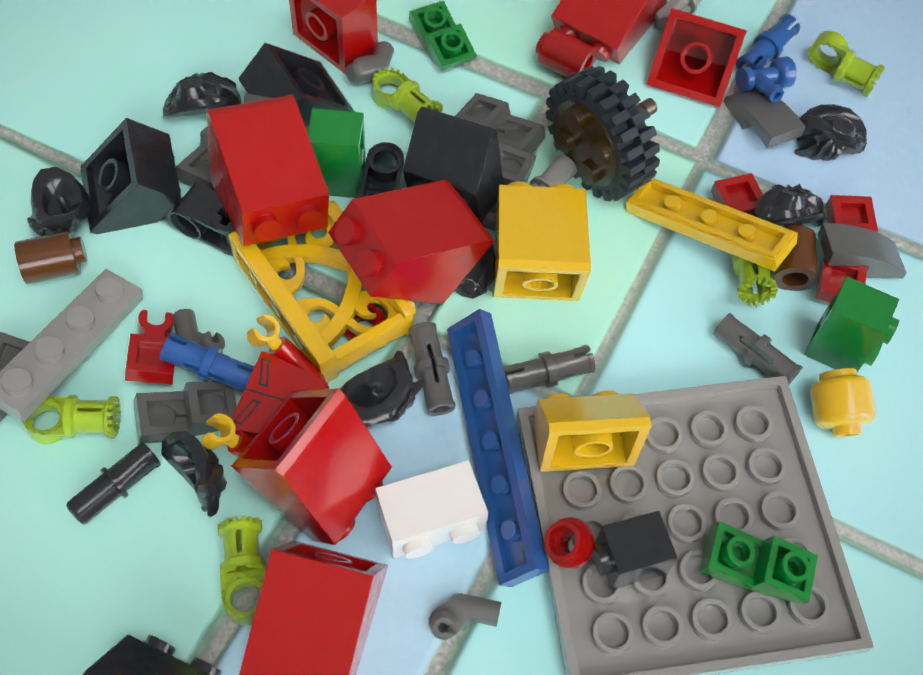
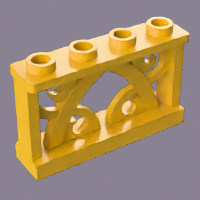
[228,200,416,383]

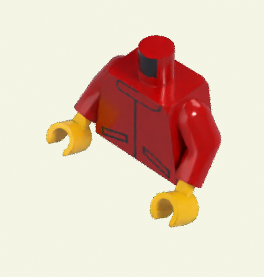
[202,314,329,457]

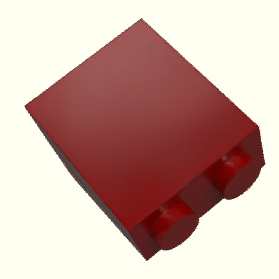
[551,0,667,65]
[207,95,329,246]
[328,180,494,304]
[231,388,392,545]
[239,540,388,675]

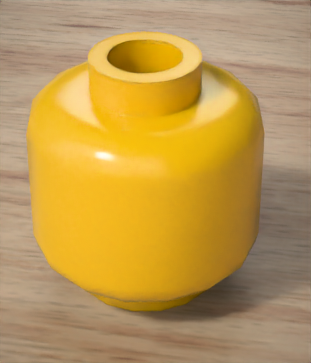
[809,368,876,438]

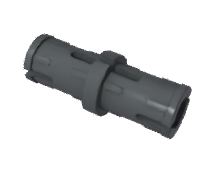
[713,313,803,385]
[409,322,456,416]
[503,345,595,394]

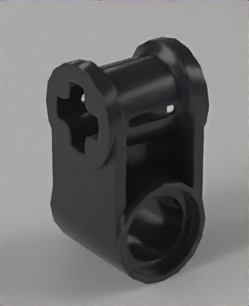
[356,142,405,198]
[168,182,235,256]

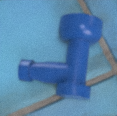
[735,56,797,103]

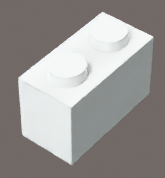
[375,460,488,559]

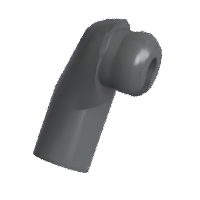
[346,41,394,85]
[173,309,225,353]
[429,593,502,640]

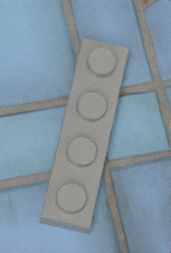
[0,269,143,423]

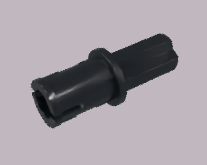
[66,441,161,525]

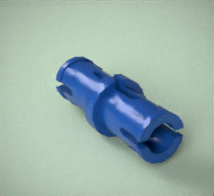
[736,14,801,70]
[160,332,255,393]

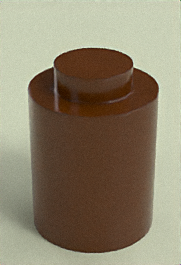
[773,224,818,291]
[14,230,88,284]

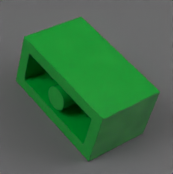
[305,108,366,198]
[804,276,900,372]

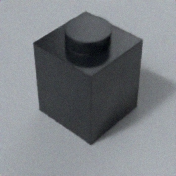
[592,511,678,590]

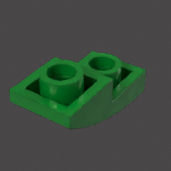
[408,0,477,70]
[700,521,818,604]

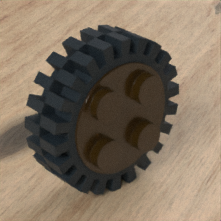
[545,66,660,202]

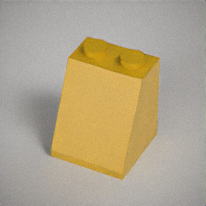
[493,182,591,301]

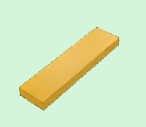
[626,178,797,271]

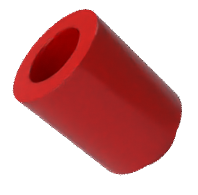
[535,28,597,78]

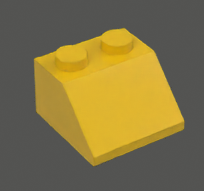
[533,391,652,472]

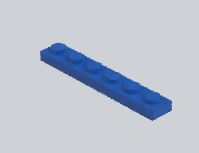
[447,309,549,587]

